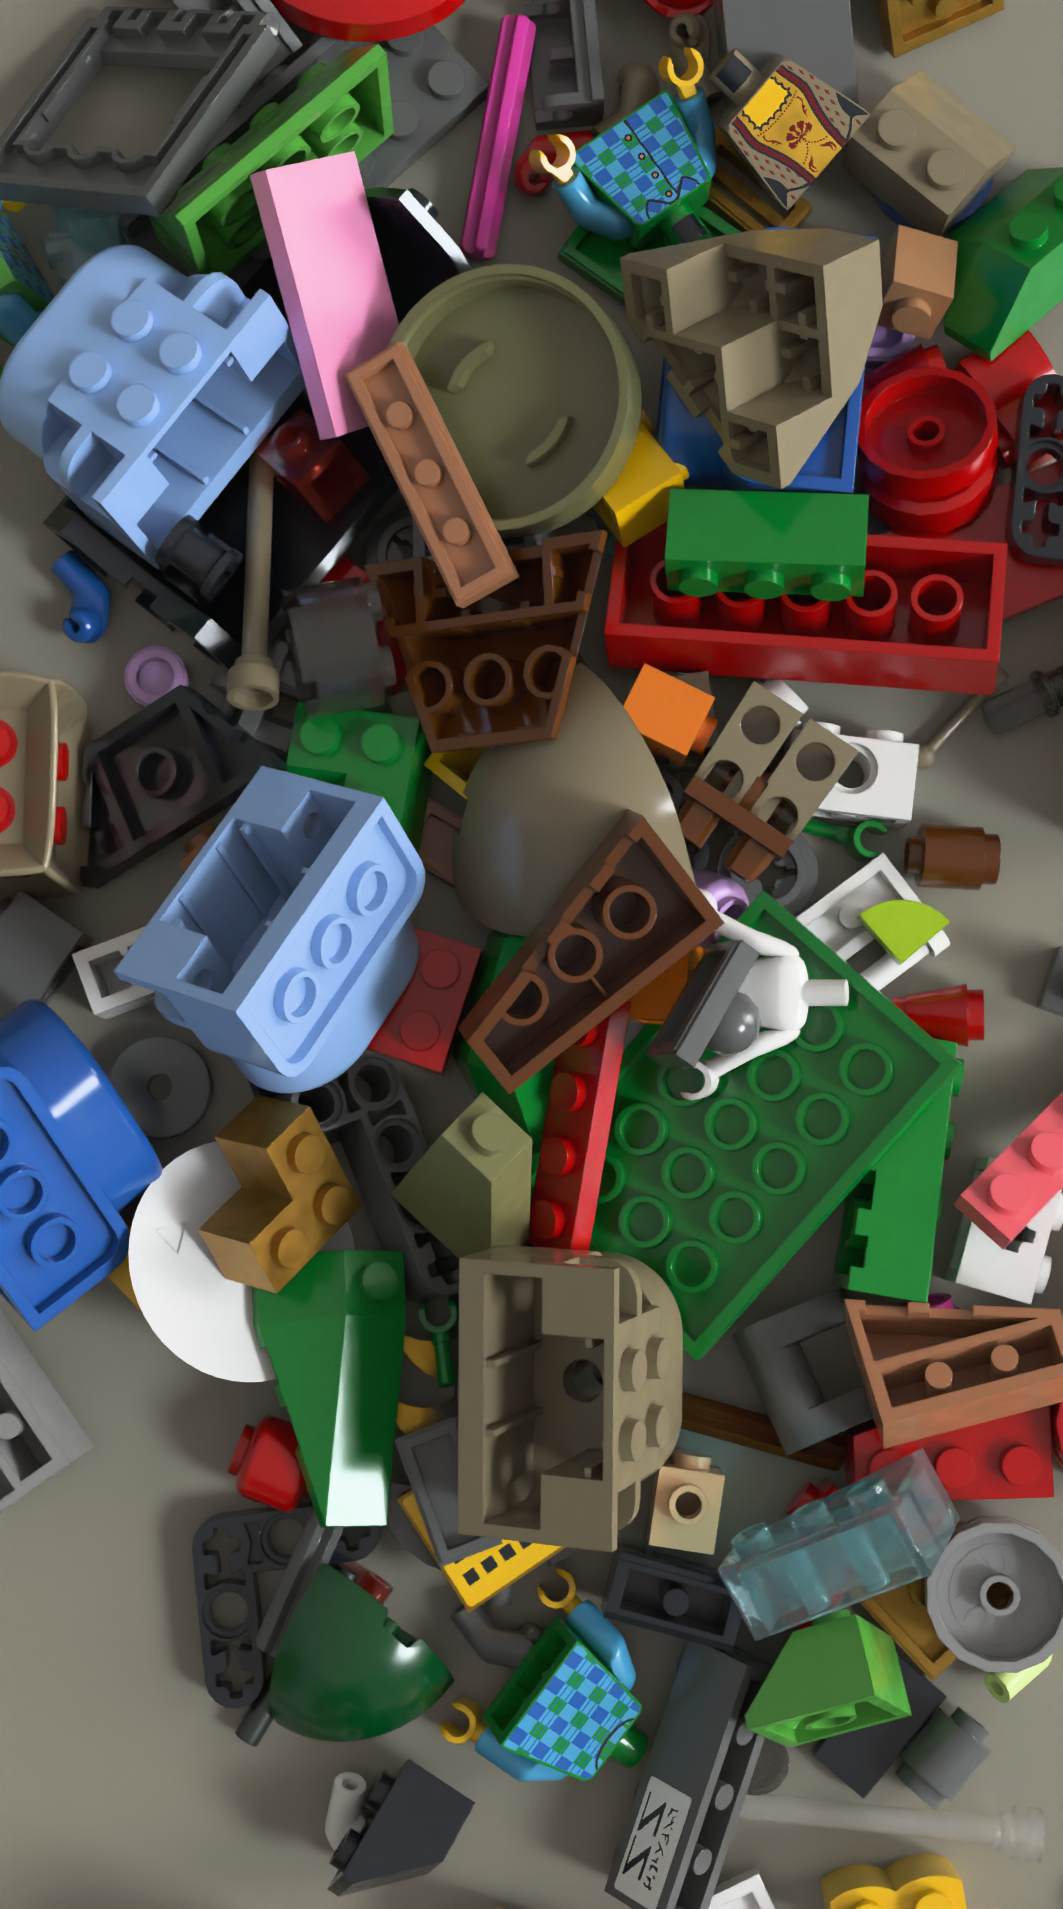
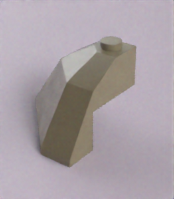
[620,228,883,489]

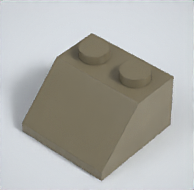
[841,70,1017,237]

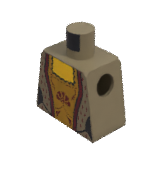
[709,48,870,211]

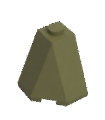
[390,1092,532,1259]

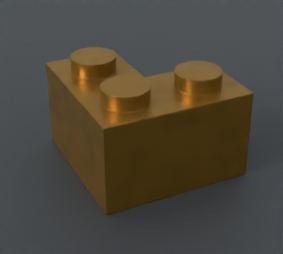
[198,1095,362,1294]

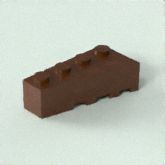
[458,809,725,1095]

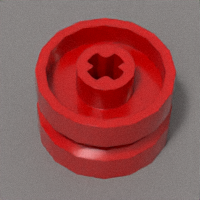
[857,367,999,535]

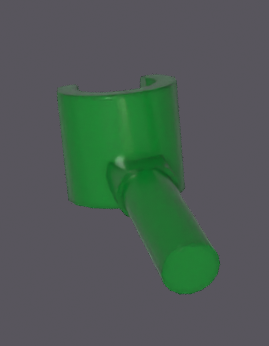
[801,818,888,861]
[419,1297,458,1388]

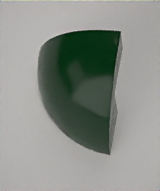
[270,1562,455,1742]

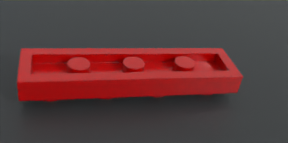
[526,1001,631,1251]

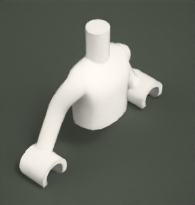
[680,888,849,1100]

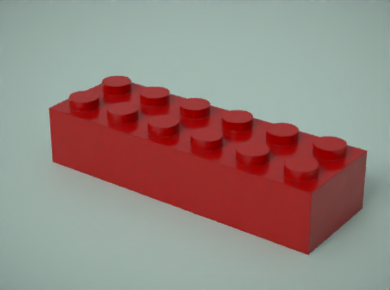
[604,522,1008,695]

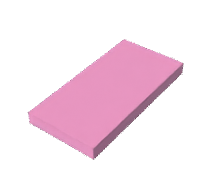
[250,151,399,440]

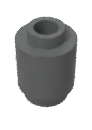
[895,1706,991,1810]

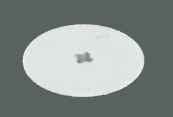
[128,1141,355,1382]

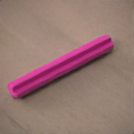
[459,14,536,260]

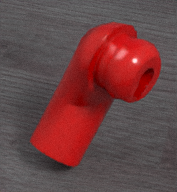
[513,130,593,196]

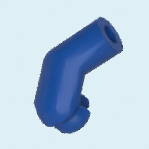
[51,550,112,643]

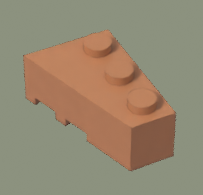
[844,1299,1063,1449]

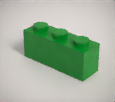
[665,489,869,601]

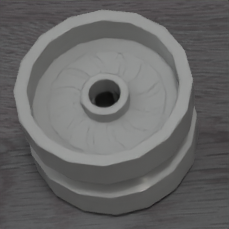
[924,1515,1063,1673]

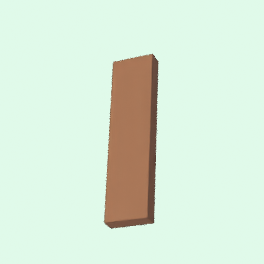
[344,341,520,609]

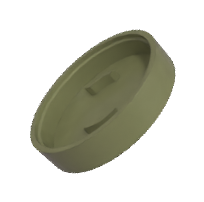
[387,264,642,538]

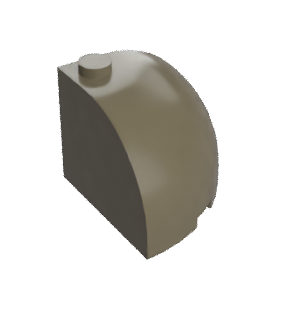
[452,662,696,937]

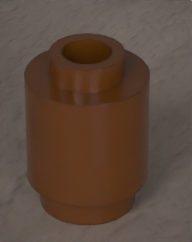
[904,824,1001,890]

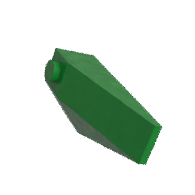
[252,1249,406,1528]

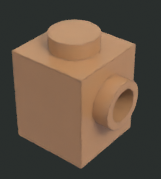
[877,224,958,340]

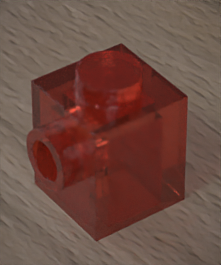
[256,408,371,524]

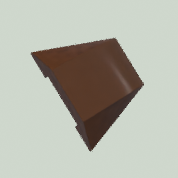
[364,529,608,753]

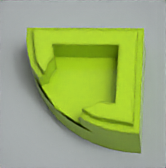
[857,900,950,965]

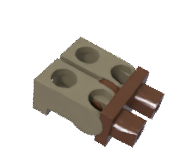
[678,681,859,884]

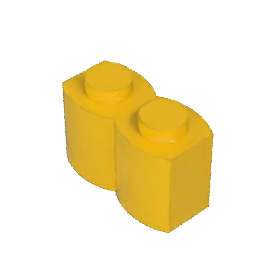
[821,1854,967,1909]

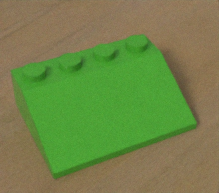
[148,44,394,276]

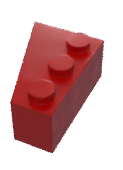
[844,1405,1054,1503]

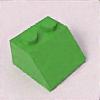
[745,1609,912,1748]

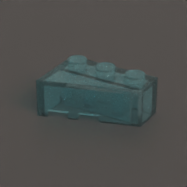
[717,1448,961,1641]

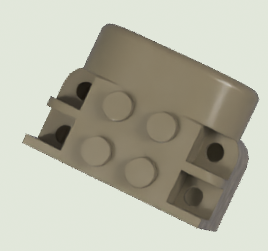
[458,1245,683,1553]

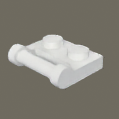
[796,853,950,991]

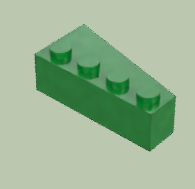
[832,1038,964,1303]

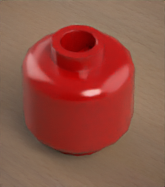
[228,1415,310,1512]

